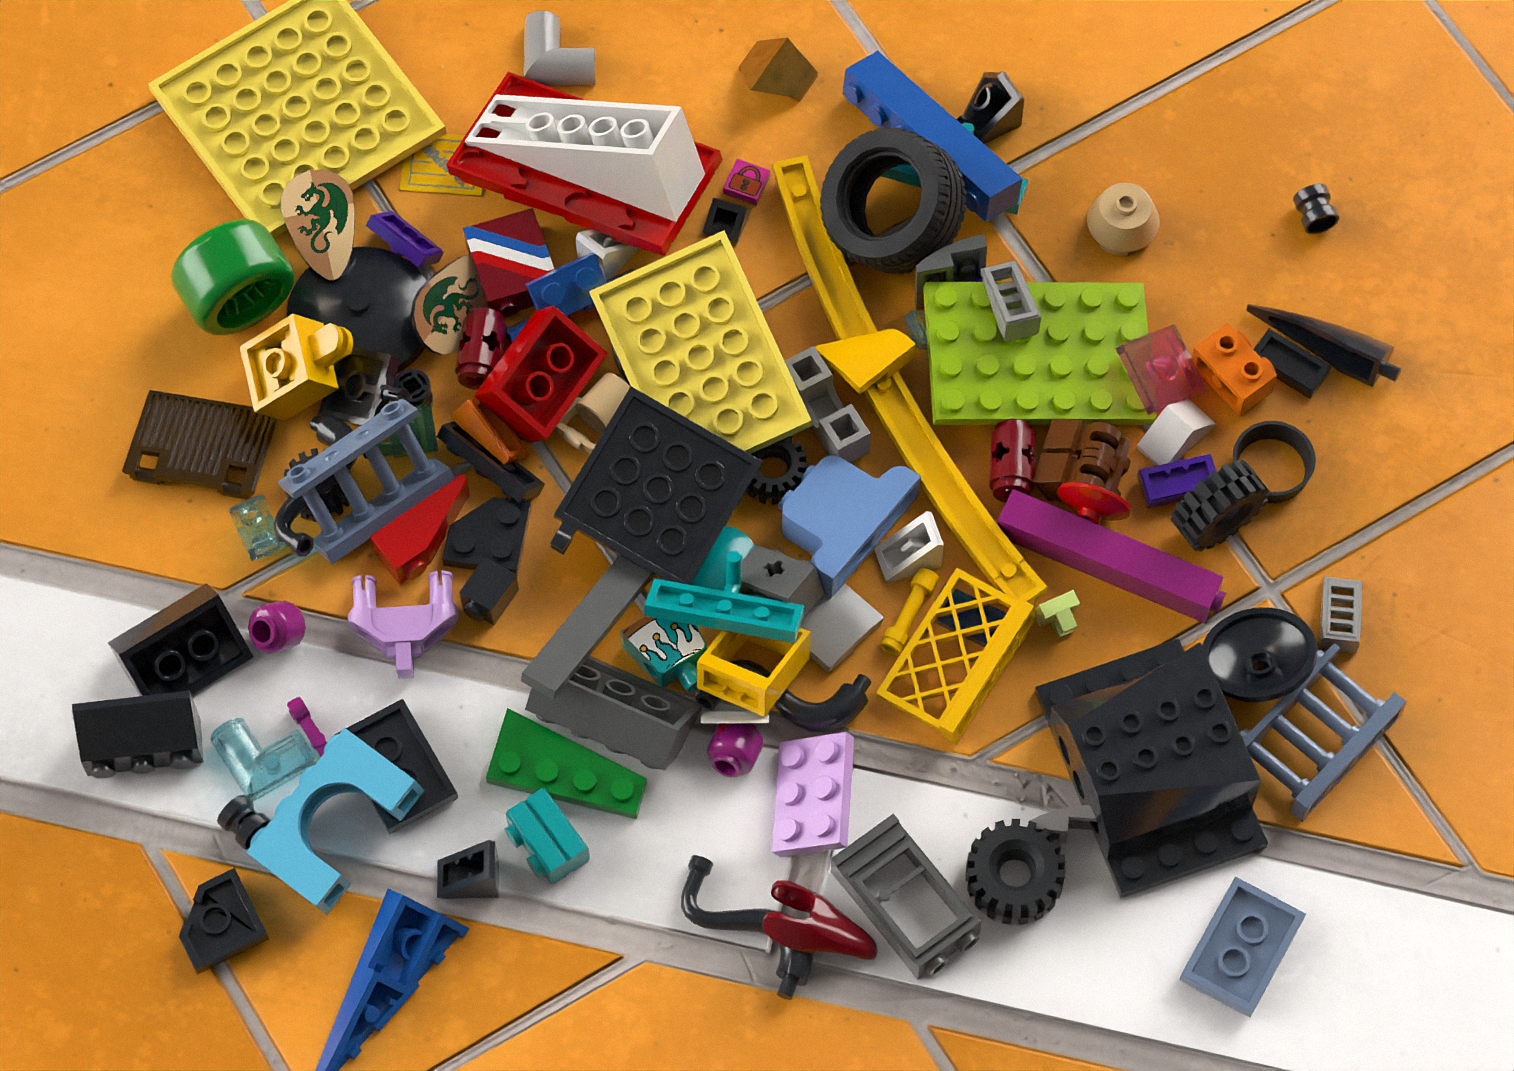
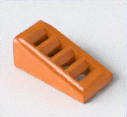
[451,398,529,464]

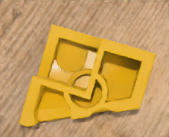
[815,328,916,394]

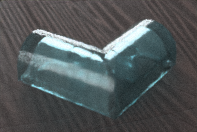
[210,718,317,802]

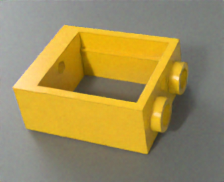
[697,627,811,717]

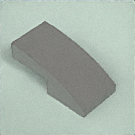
[1030,805,1097,843]

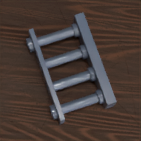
[278,398,455,564]
[1240,643,1407,822]

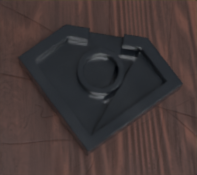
[442,497,532,576]
[179,868,269,975]

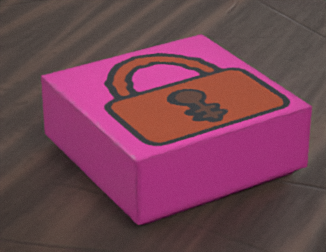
[723,159,770,206]

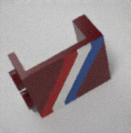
[463,208,555,318]

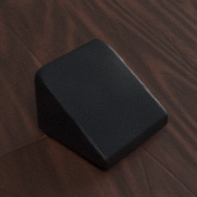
[703,198,751,243]

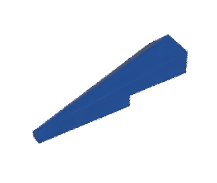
[315,888,469,1071]

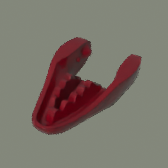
[762,880,878,960]

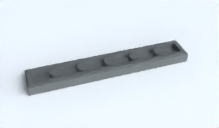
[521,555,654,700]

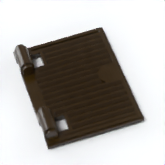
[122,390,278,499]

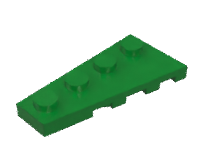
[486,708,647,819]

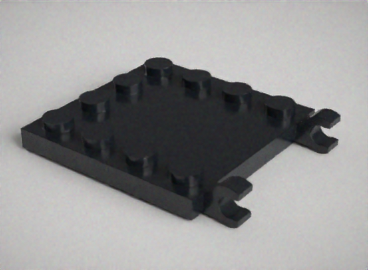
[550,386,763,585]

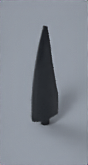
[1246,304,1402,387]

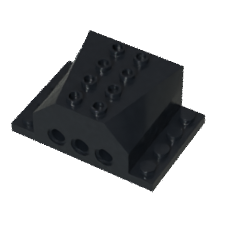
[1035,638,1268,898]

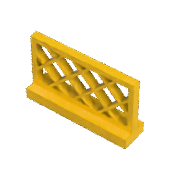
[876,568,1037,745]

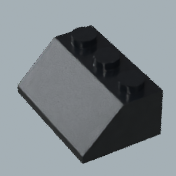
[108,583,254,696]
[72,690,204,778]

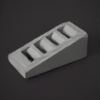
[980,261,1041,342]
[1318,576,1362,653]

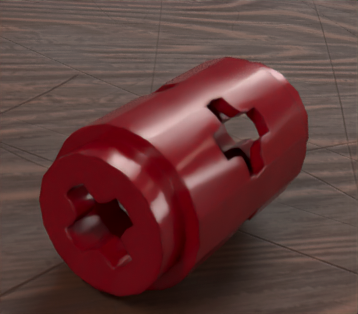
[455,308,507,390]
[989,419,1036,502]

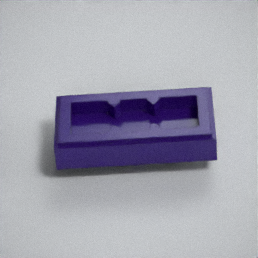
[366,211,444,267]
[1137,454,1216,508]

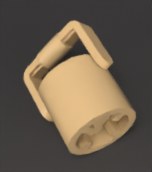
[556,372,630,454]

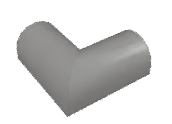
[523,11,596,86]

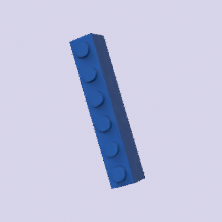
[842,51,1023,222]

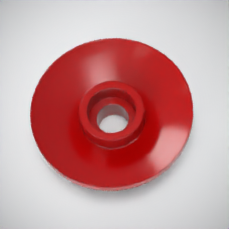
[1057,482,1131,524]

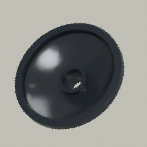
[1202,607,1317,702]

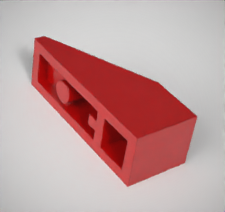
[370,473,470,585]

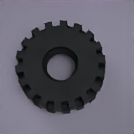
[1170,460,1270,551]
[965,819,1066,925]

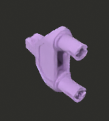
[348,570,459,679]

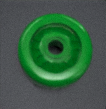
[171,219,294,335]

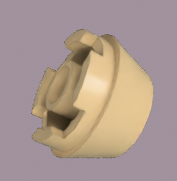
[1087,183,1160,256]

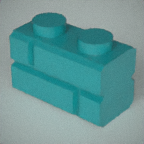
[504,788,590,884]

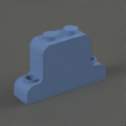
[779,455,921,598]

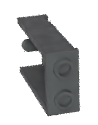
[830,813,982,980]

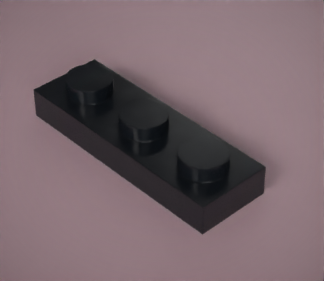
[436,421,545,503]

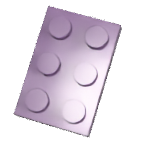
[772,732,854,857]

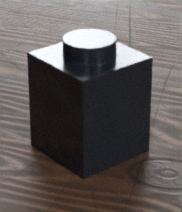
[459,557,519,626]

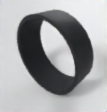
[1233,421,1316,503]

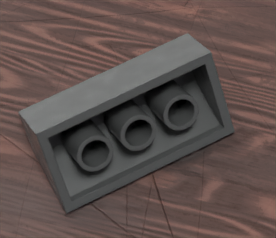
[525,656,703,771]

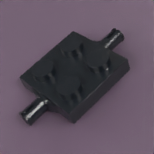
[318,347,409,426]

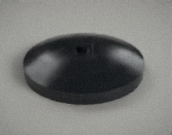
[287,247,427,373]

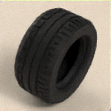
[820,127,967,274]

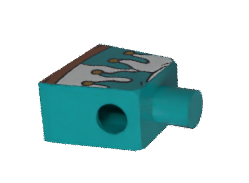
[620,616,707,693]

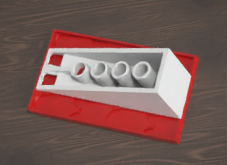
[446,72,723,256]

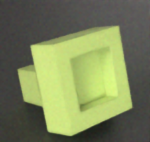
[1035,590,1080,639]

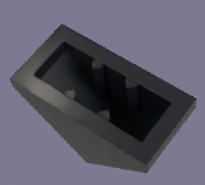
[437,840,499,899]

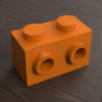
[1190,323,1277,417]

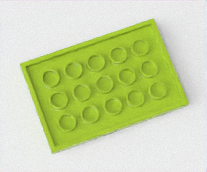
[923,282,1157,425]

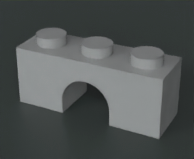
[785,346,871,463]

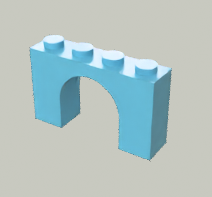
[246,728,425,915]

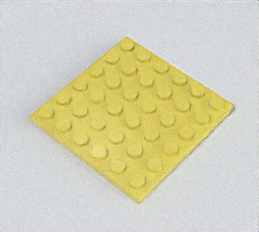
[148,0,447,238]

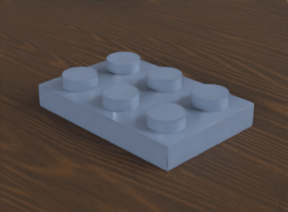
[1179,876,1306,1018]

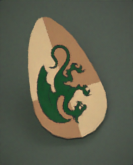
[281,169,355,283]
[411,254,486,355]

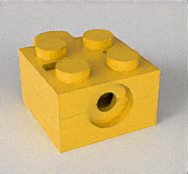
[240,314,353,421]

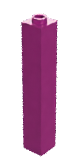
[997,489,1226,624]

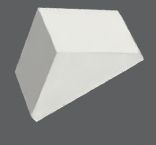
[575,229,640,281]
[1137,399,1216,466]
[874,511,944,582]

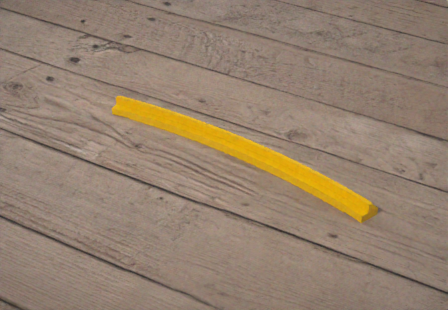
[772,155,1047,605]

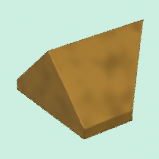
[739,37,818,102]

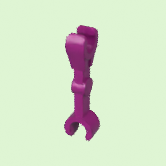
[287,697,327,757]

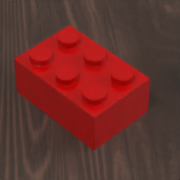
[474,305,608,443]

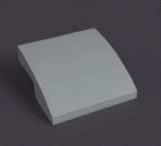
[801,583,885,673]

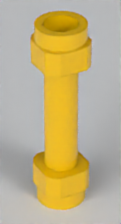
[880,568,939,656]

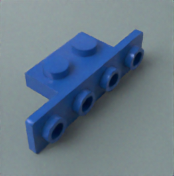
[506,253,635,341]

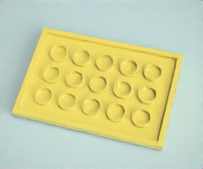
[589,230,813,454]

